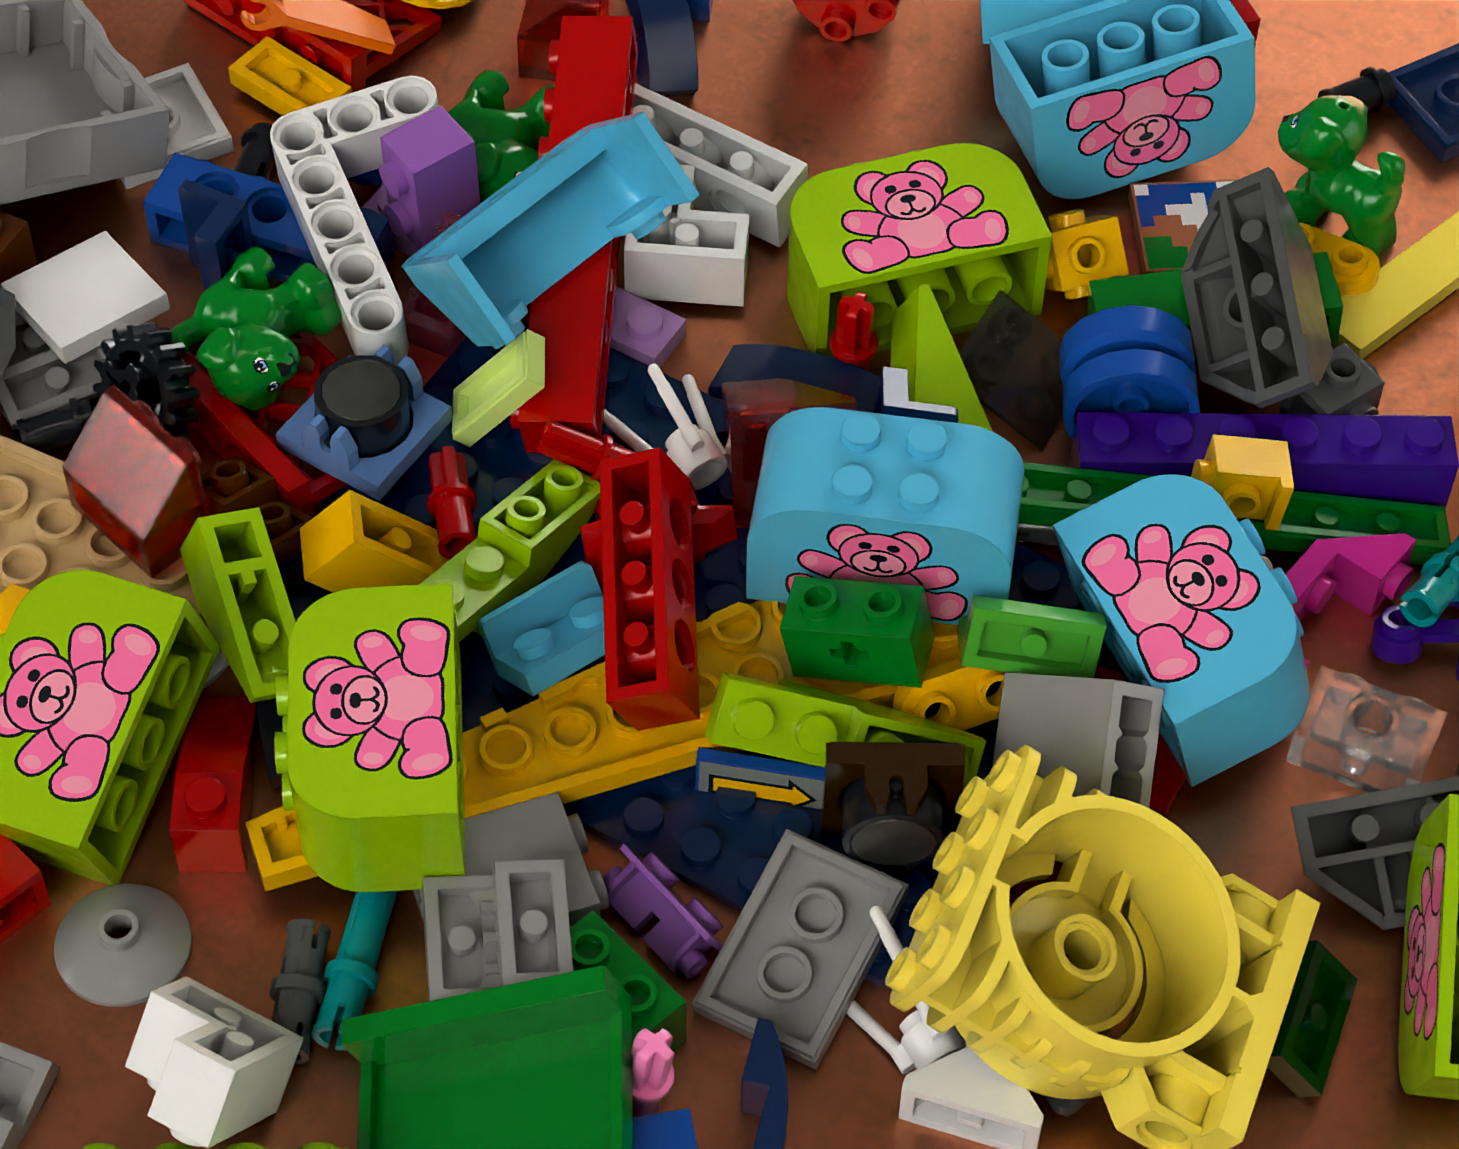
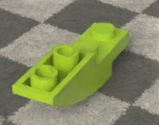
[419,459,600,642]
[704,672,986,792]

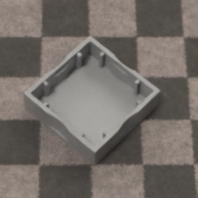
[0,0,170,205]

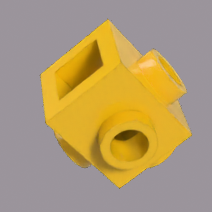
[1045,209,1129,299]

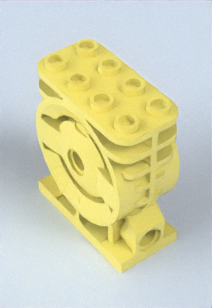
[885,745,1320,1149]

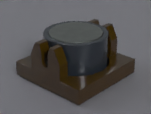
[822,742,965,877]

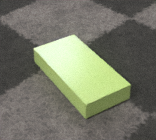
[452,329,545,447]

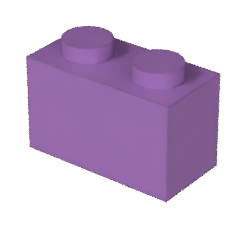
[379,105,480,250]

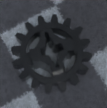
[93,322,200,460]

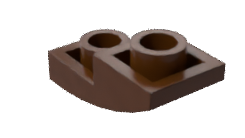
[186,456,314,566]

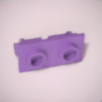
[603,844,724,979]

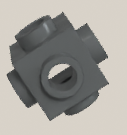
[1279,342,1385,415]

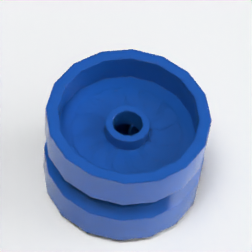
[1058,305,1200,439]

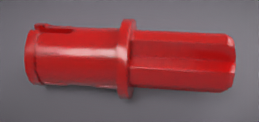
[829,291,878,372]
[536,420,636,481]
[427,446,478,560]

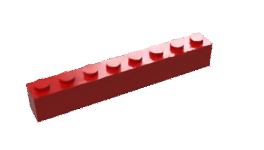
[510,16,638,453]

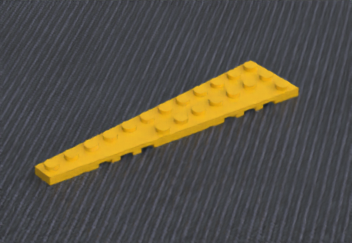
[245,600,960,892]

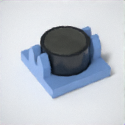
[276,344,452,501]

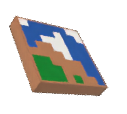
[1128,179,1238,274]

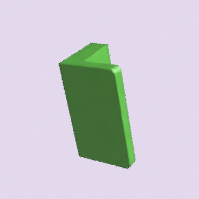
[957,595,1107,678]

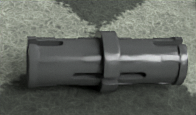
[269,919,331,1065]

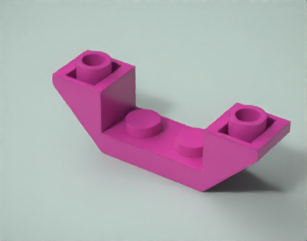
[1286,533,1416,671]

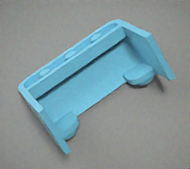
[402,112,700,349]

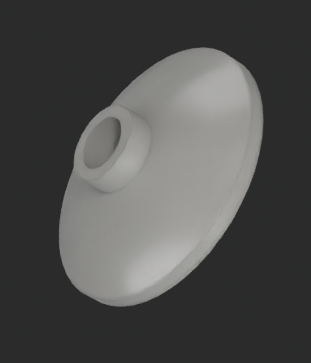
[54,883,192,1007]

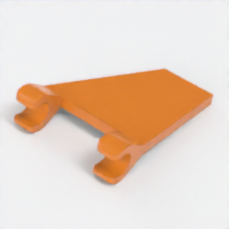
[240,0,395,55]

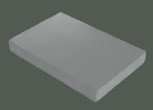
[691,829,910,1071]

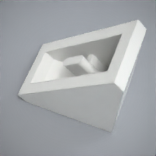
[899,1047,1044,1149]

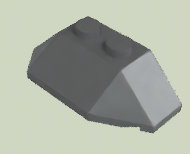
[1181,167,1333,408]
[1291,776,1459,930]

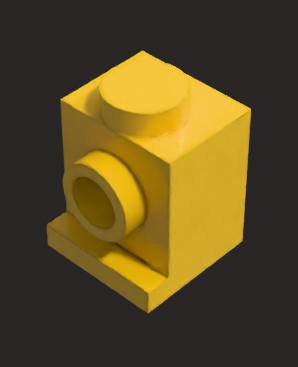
[1191,434,1294,531]

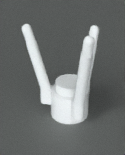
[603,364,729,490]
[846,906,967,1074]

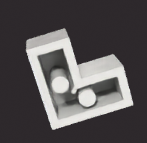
[624,164,750,307]
[125,976,304,1148]

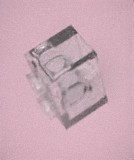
[1286,666,1447,793]

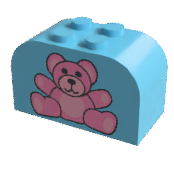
[989,0,1256,199]
[746,407,1024,625]
[1053,474,1310,787]

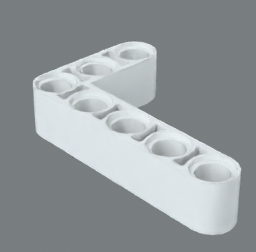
[270,75,438,366]

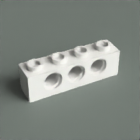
[633,83,809,248]

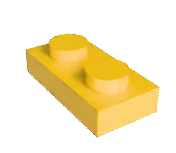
[228,36,352,116]

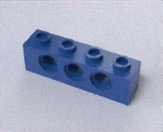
[143,153,394,282]

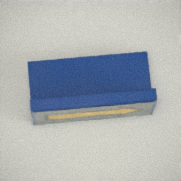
[695,747,825,809]

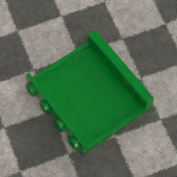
[341,965,633,1149]

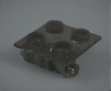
[959,290,1063,450]

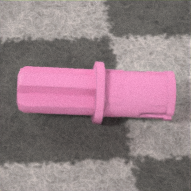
[631,1028,675,1117]

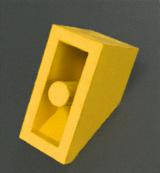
[300,490,449,593]

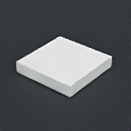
[120,63,234,190]
[1,231,170,364]

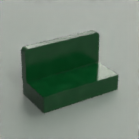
[1267,940,1358,1098]

